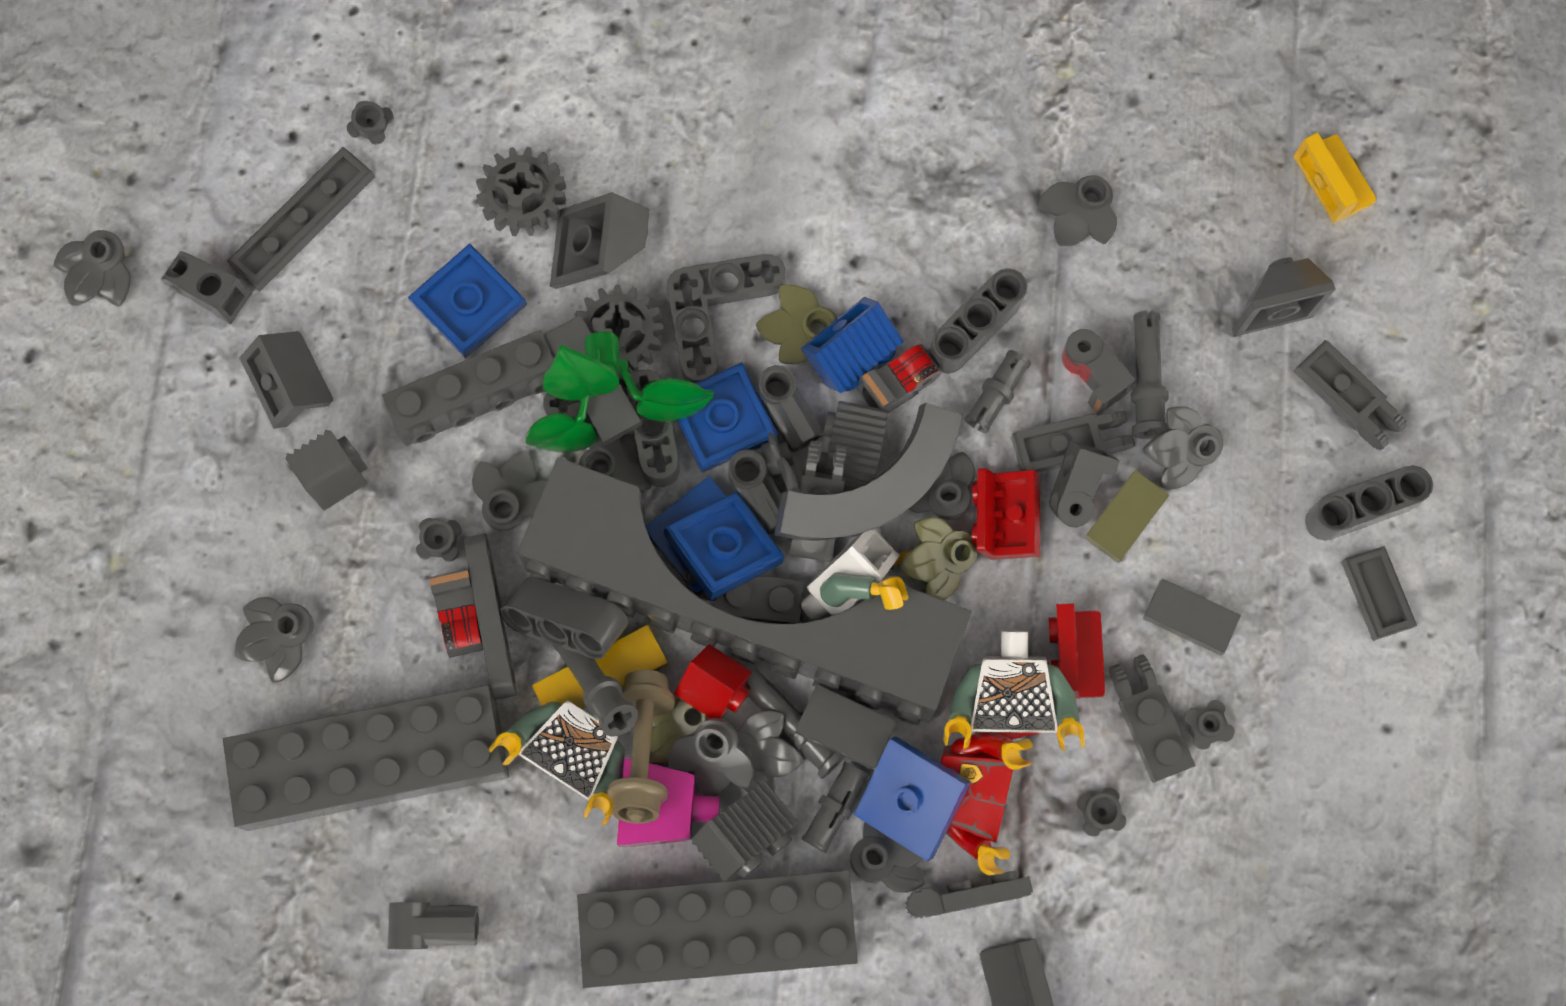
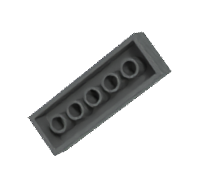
[222,685,510,831]
[577,871,858,988]

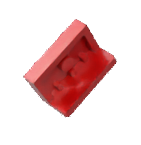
[972,468,1040,560]
[1048,603,1105,699]

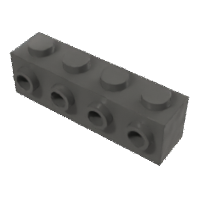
[382,329,554,446]

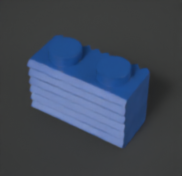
[801,297,904,393]

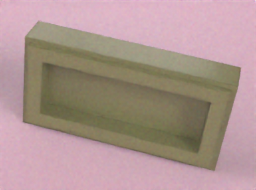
[1084,470,1169,563]

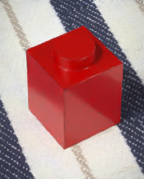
[674,644,752,719]

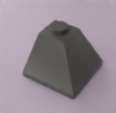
[550,192,650,289]
[1232,257,1336,337]

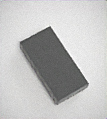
[1341,546,1417,641]
[1143,578,1241,656]

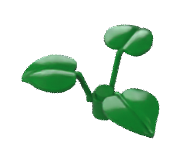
[525,331,714,453]

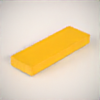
[532,625,668,709]

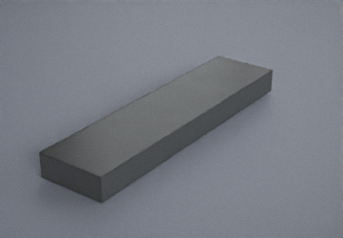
[227,147,375,292]

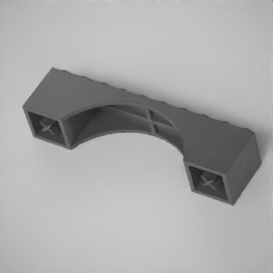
[517,457,972,725]

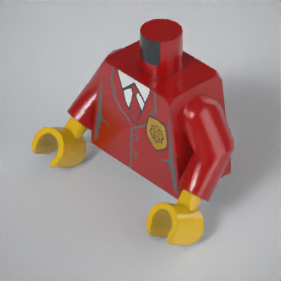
[941,732,1033,875]

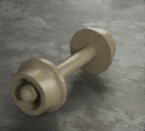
[607,670,675,824]

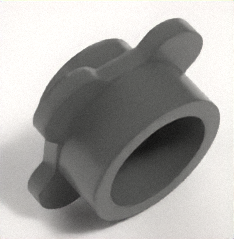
[347,101,394,145]
[416,518,462,562]
[1184,700,1235,750]
[1077,788,1126,837]

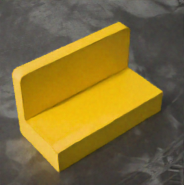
[1293,133,1376,224]

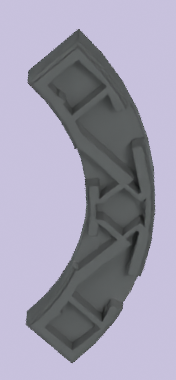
[774,403,963,541]

